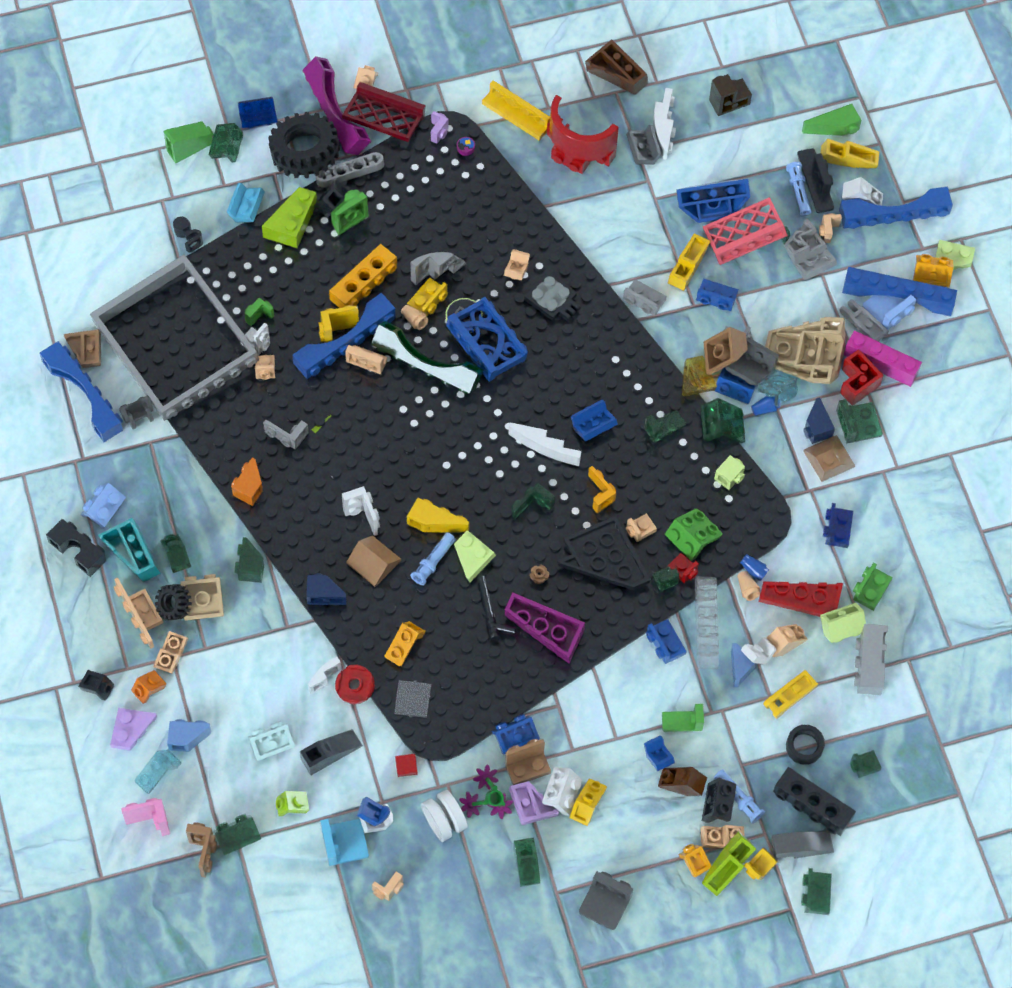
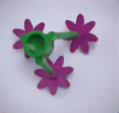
[459,764,513,819]

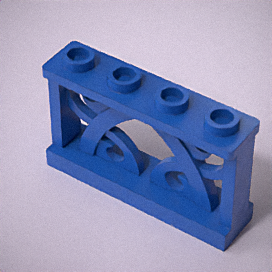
[446,297,528,382]

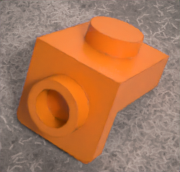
[131,670,167,704]

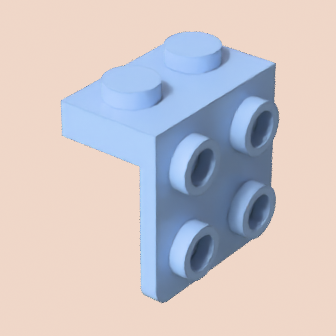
[863,295,916,330]

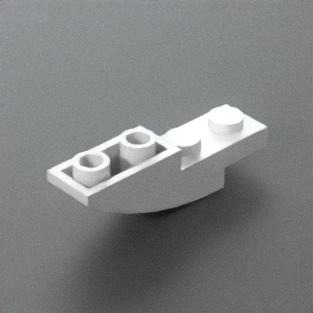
[653,88,676,160]

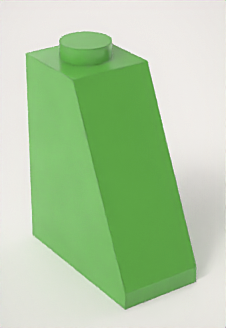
[163,121,214,163]

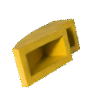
[821,139,880,168]
[668,233,710,291]

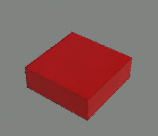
[395,754,418,777]

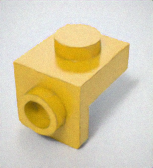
[744,848,778,880]

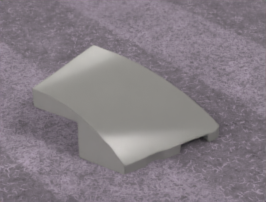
[785,218,837,281]
[410,252,466,285]

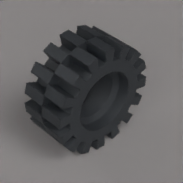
[155,584,192,620]

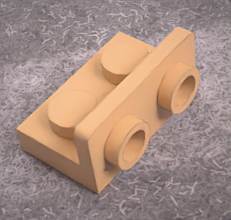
[345,345,387,374]

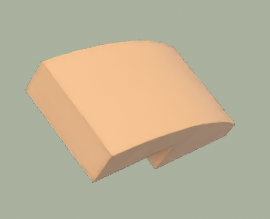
[153,631,188,674]
[700,825,745,848]

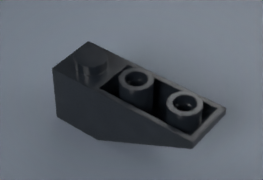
[300,729,363,775]

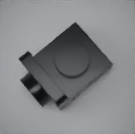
[78,670,114,701]

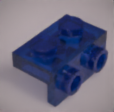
[238,97,278,128]

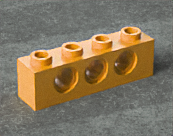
[329,244,397,308]

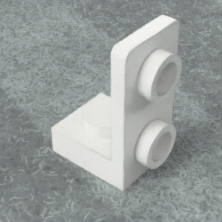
[240,323,270,356]

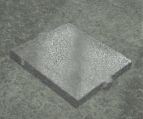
[394,680,431,718]

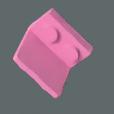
[121,798,170,836]

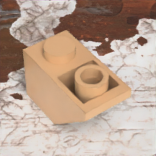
[767,624,808,657]

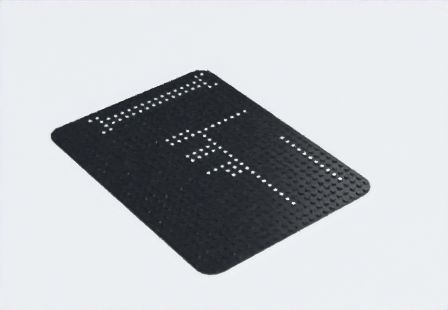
[104,111,792,761]

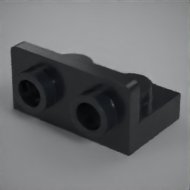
[701,778,736,823]

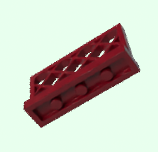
[342,82,426,142]

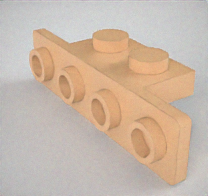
[113,577,163,649]

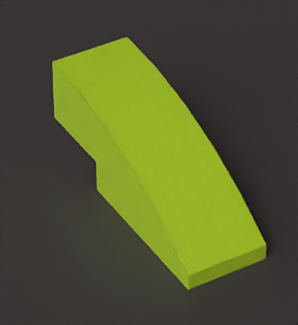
[702,831,756,896]

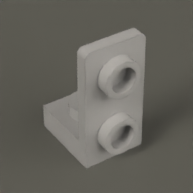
[263,420,309,449]

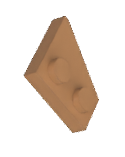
[64,329,101,368]

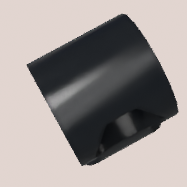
[173,216,203,253]

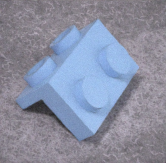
[81,483,126,528]

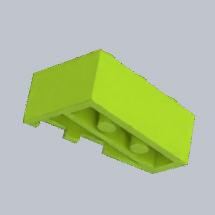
[262,187,317,248]

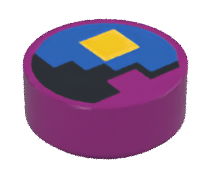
[457,137,475,156]

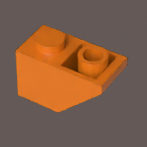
[231,458,263,506]

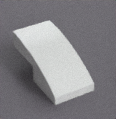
[308,656,341,694]

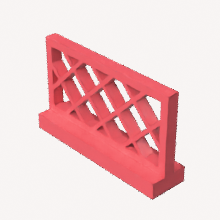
[703,197,787,265]

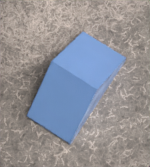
[731,643,757,687]

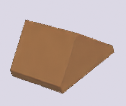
[346,535,401,587]

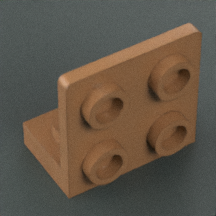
[505,739,551,785]

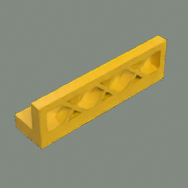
[482,80,550,141]

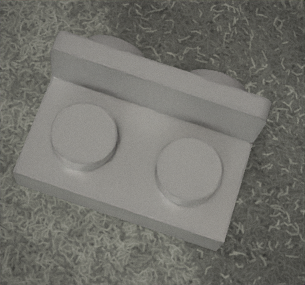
[623,279,667,316]

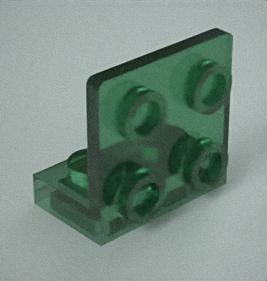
[701,398,745,443]
[836,399,883,444]

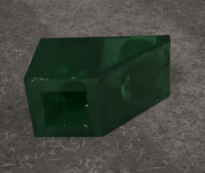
[160,534,191,573]
[235,537,264,583]
[513,837,540,887]

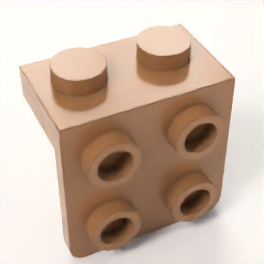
[186,822,217,878]

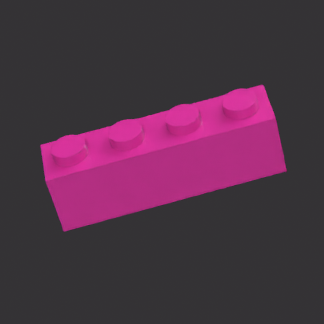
[844,330,922,387]

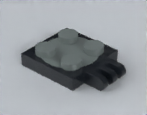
[524,272,581,321]

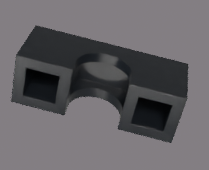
[46,519,106,577]

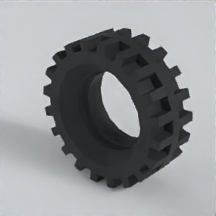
[268,112,340,178]

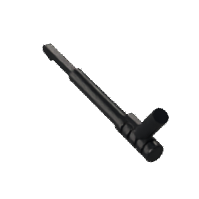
[477,571,516,640]

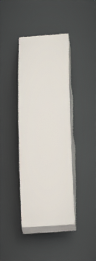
[509,423,581,466]

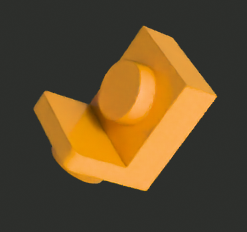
[678,844,711,877]

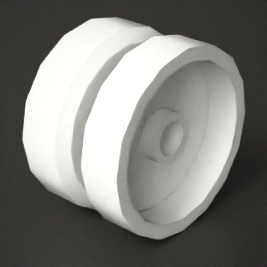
[421,789,468,842]

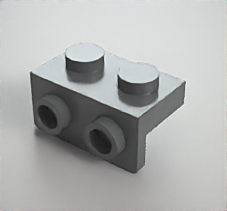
[626,125,662,165]

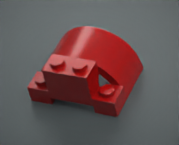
[546,95,619,174]

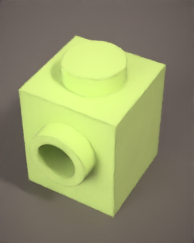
[714,455,745,490]

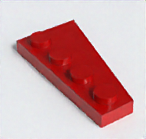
[758,581,843,617]

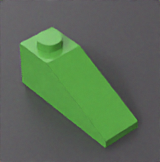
[802,104,862,136]

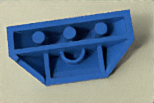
[676,179,750,223]

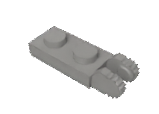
[839,300,889,342]

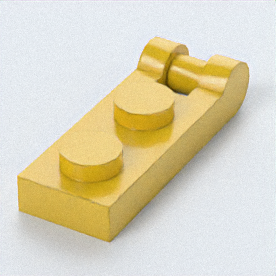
[763,670,818,719]

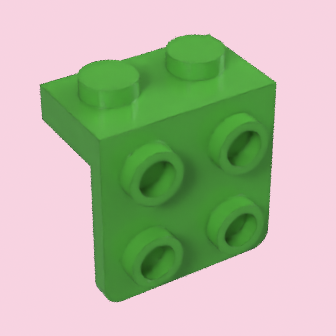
[665,509,722,561]

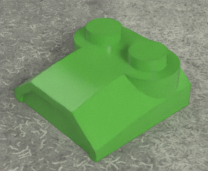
[331,190,369,235]

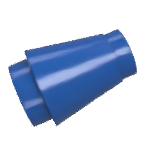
[751,394,780,416]
[740,554,769,581]

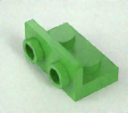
[853,562,893,611]

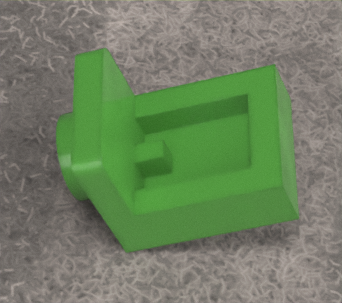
[244,298,274,326]

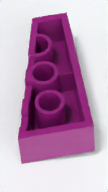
[505,592,585,663]

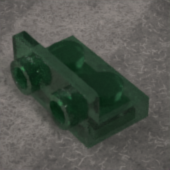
[208,123,243,163]
[213,814,261,855]
[801,868,832,915]

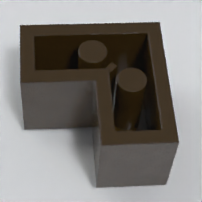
[709,74,752,116]

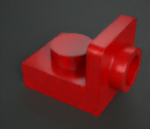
[667,553,699,583]

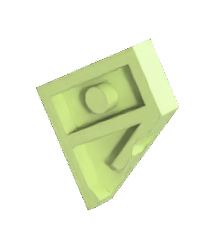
[454,530,496,582]

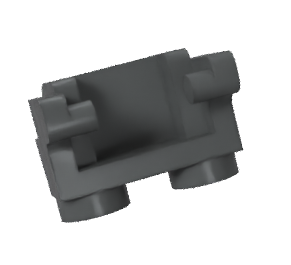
[119,396,154,430]

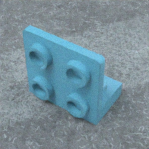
[320,819,369,866]

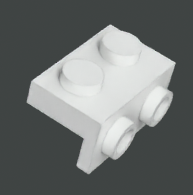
[542,767,582,816]

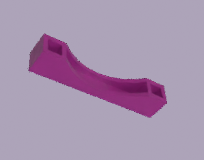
[302,56,371,155]

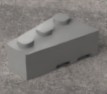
[854,624,888,695]

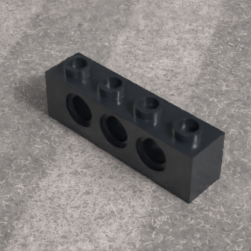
[773,767,856,836]

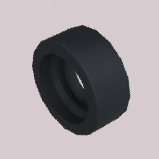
[786,725,825,765]

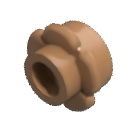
[530,565,549,584]

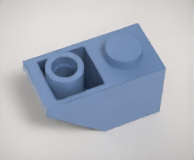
[167,719,211,752]

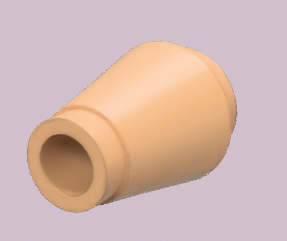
[401,305,428,330]
[737,571,760,601]

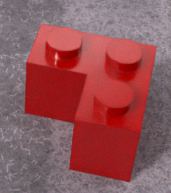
[840,349,884,406]

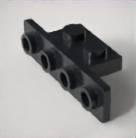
[797,148,834,213]

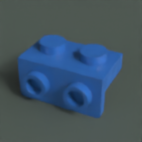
[571,400,618,441]

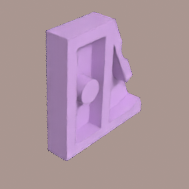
[110,708,157,751]
[509,781,559,825]

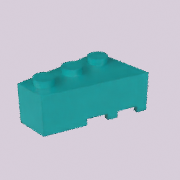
[97,518,161,582]

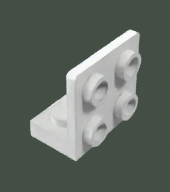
[342,486,380,536]

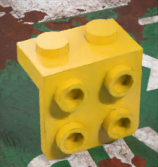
[318,305,359,343]

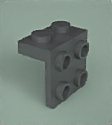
[725,337,780,385]
[579,871,633,930]

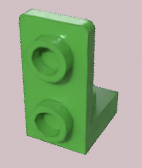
[662,704,704,732]

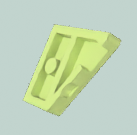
[935,240,975,270]

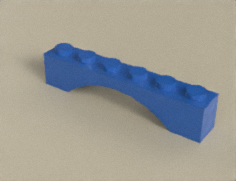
[839,186,953,229]
[842,267,957,317]
[292,293,396,379]
[39,341,123,442]

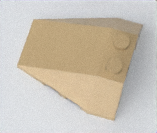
[765,317,845,384]

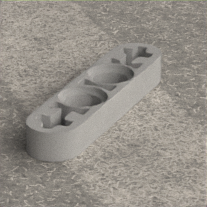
[316,152,384,187]

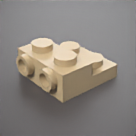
[181,574,224,621]

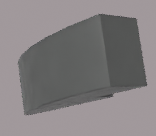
[771,832,834,859]

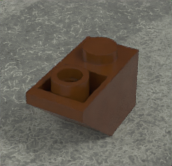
[658,767,708,796]

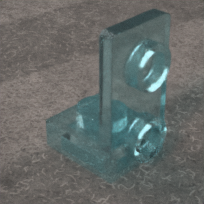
[135,749,182,794]

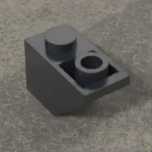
[314,179,348,217]

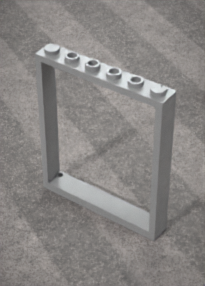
[90,254,259,421]

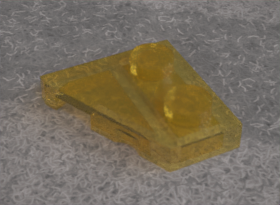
[682,356,717,396]

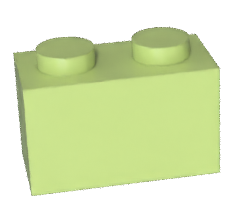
[820,603,866,643]

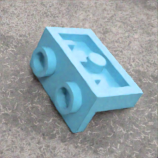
[227,183,265,223]

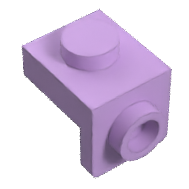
[431,111,448,144]

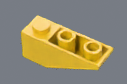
[407,498,469,532]

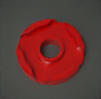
[335,665,375,705]

